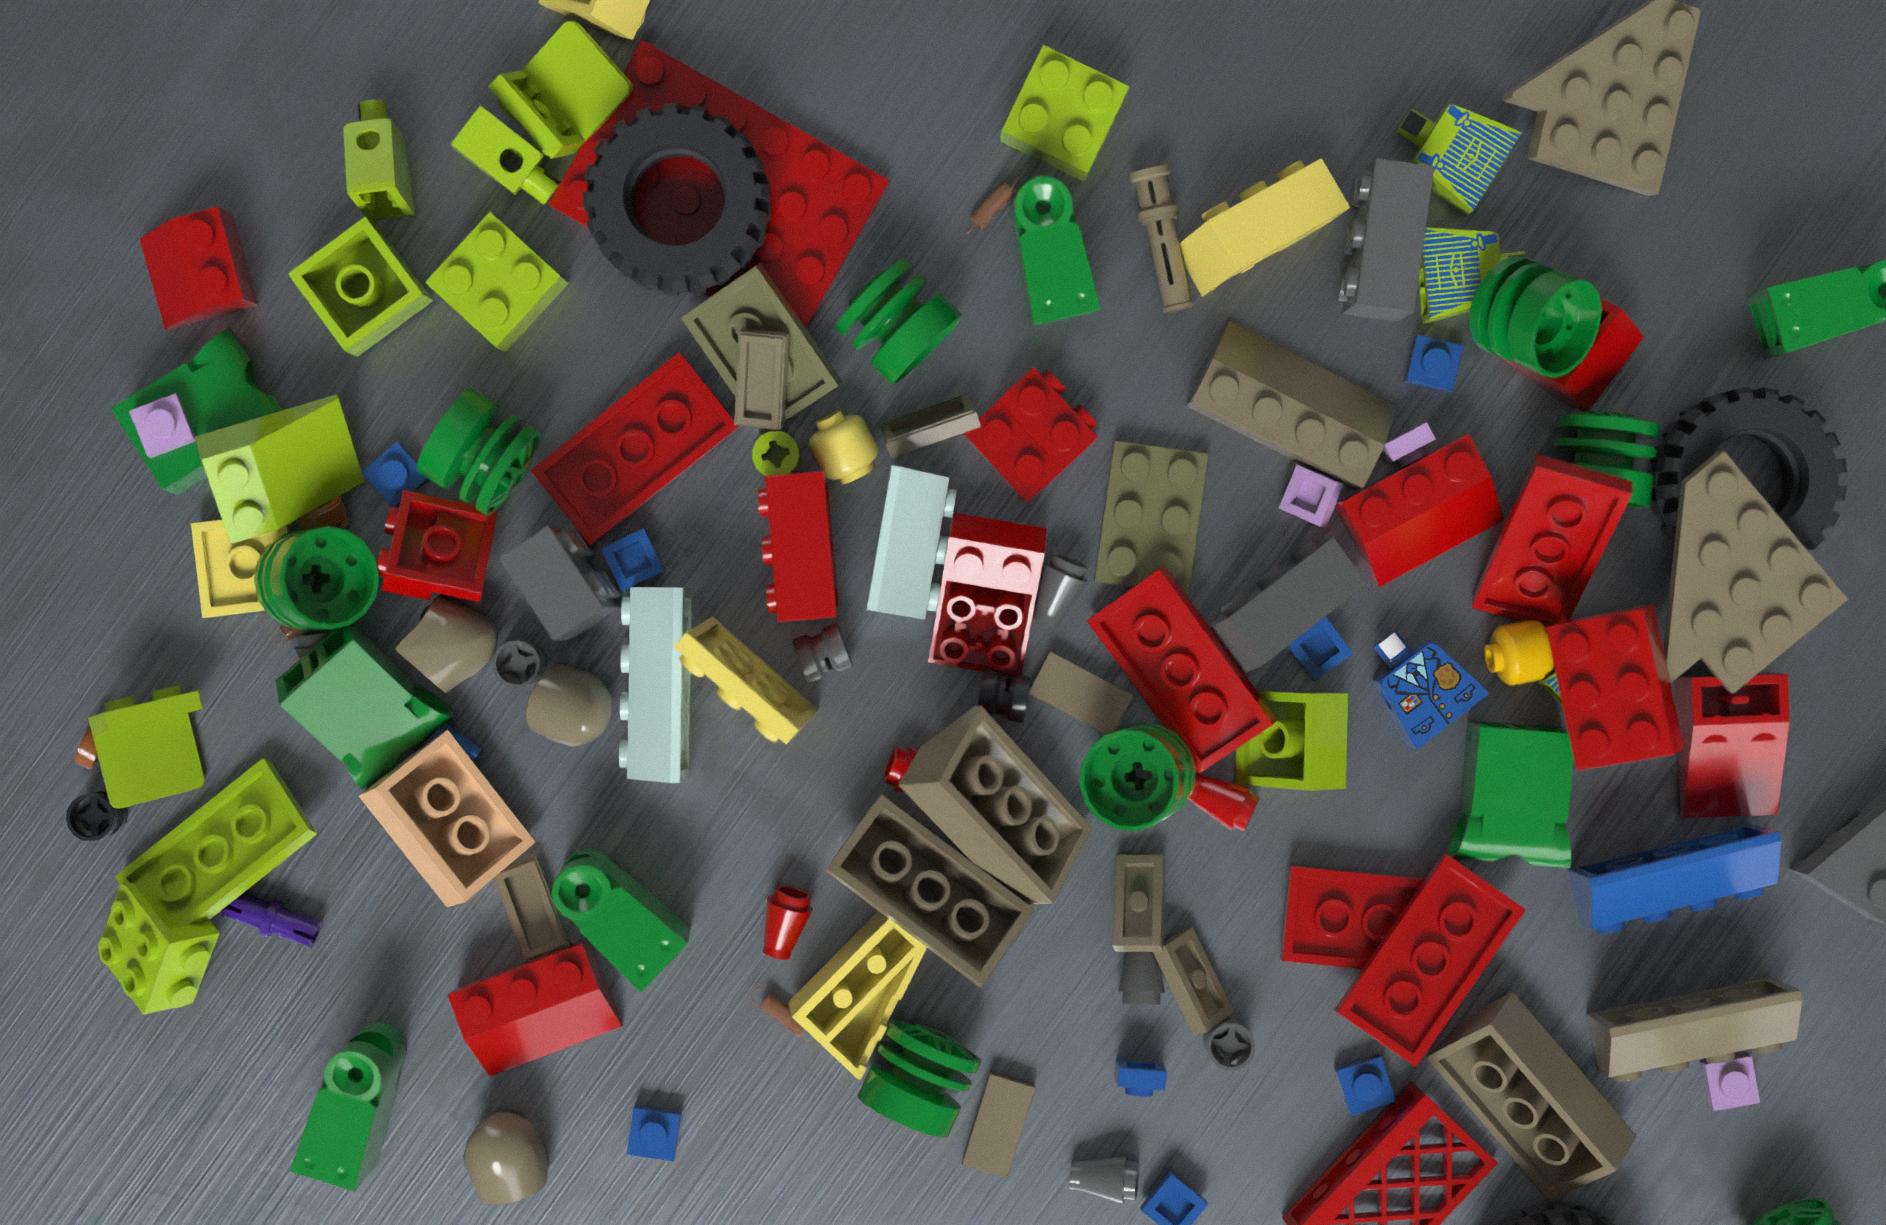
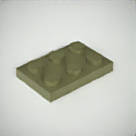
[681,262,842,435]
[1094,441,1209,595]

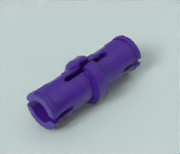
[220,893,322,949]

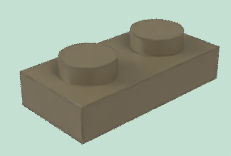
[1113,855,1165,952]
[1153,927,1234,1035]

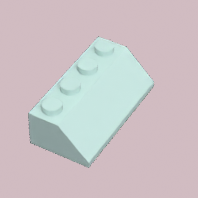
[619,587,692,783]

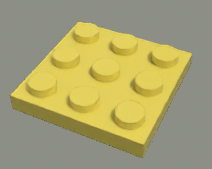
[674,616,819,745]

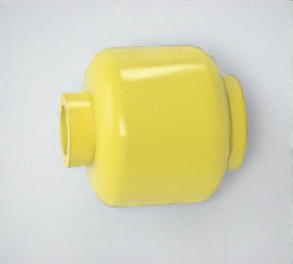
[808,410,879,484]

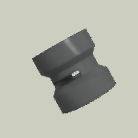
[792,623,853,683]
[492,640,547,688]
[1203,1016,1255,1071]

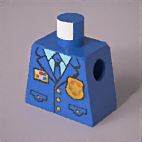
[1373,629,1489,750]

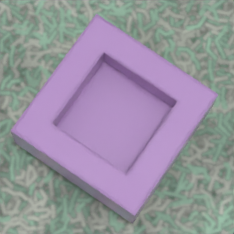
[129,393,196,458]
[1380,422,1435,467]
[1279,464,1344,527]
[1700,1053,1760,1111]

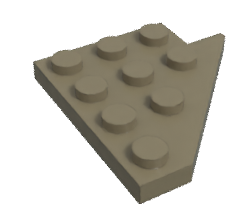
[1503,0,1701,196]
[1663,450,1848,694]

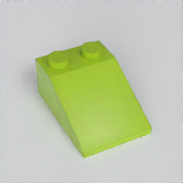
[195,394,365,544]

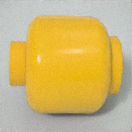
[1484,620,1554,686]

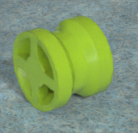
[752,431,801,476]

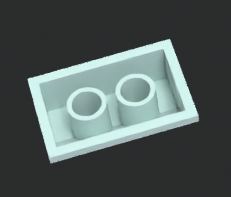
[867,465,957,619]

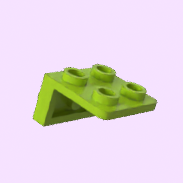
[488,21,633,159]
[88,685,205,809]
[98,883,219,1015]

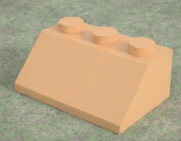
[359,730,535,907]

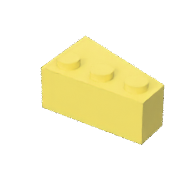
[1179,158,1350,297]
[788,911,927,1081]

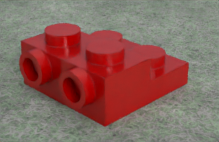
[963,367,1098,503]
[377,490,498,602]

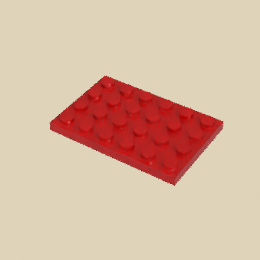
[548,40,890,329]

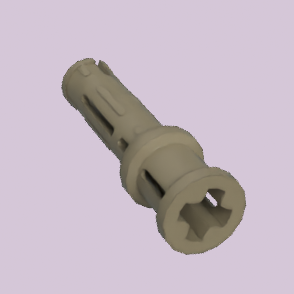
[1128,165,1193,313]

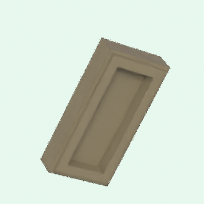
[734,328,789,430]
[879,394,981,458]
[1029,651,1134,735]
[494,855,572,962]
[962,1071,1035,1179]

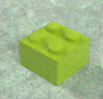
[1000,44,1130,182]
[425,212,569,353]
[288,216,434,357]

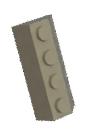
[1186,321,1398,491]
[899,706,1092,904]
[825,794,1035,987]
[1586,977,1803,1082]
[1426,992,1637,1200]

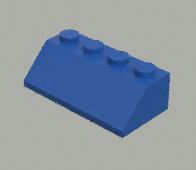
[1567,824,1782,934]

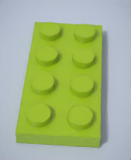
[115,758,318,929]

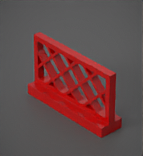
[1282,1081,1498,1225]

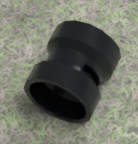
[977,669,1031,723]
[66,790,128,842]

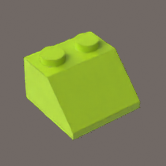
[1235,690,1348,790]

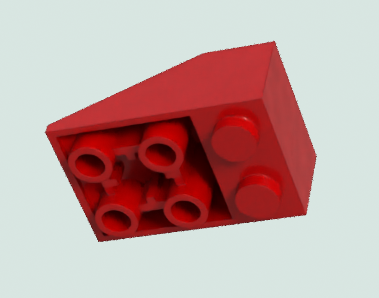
[928,512,1047,677]
[1676,672,1790,818]

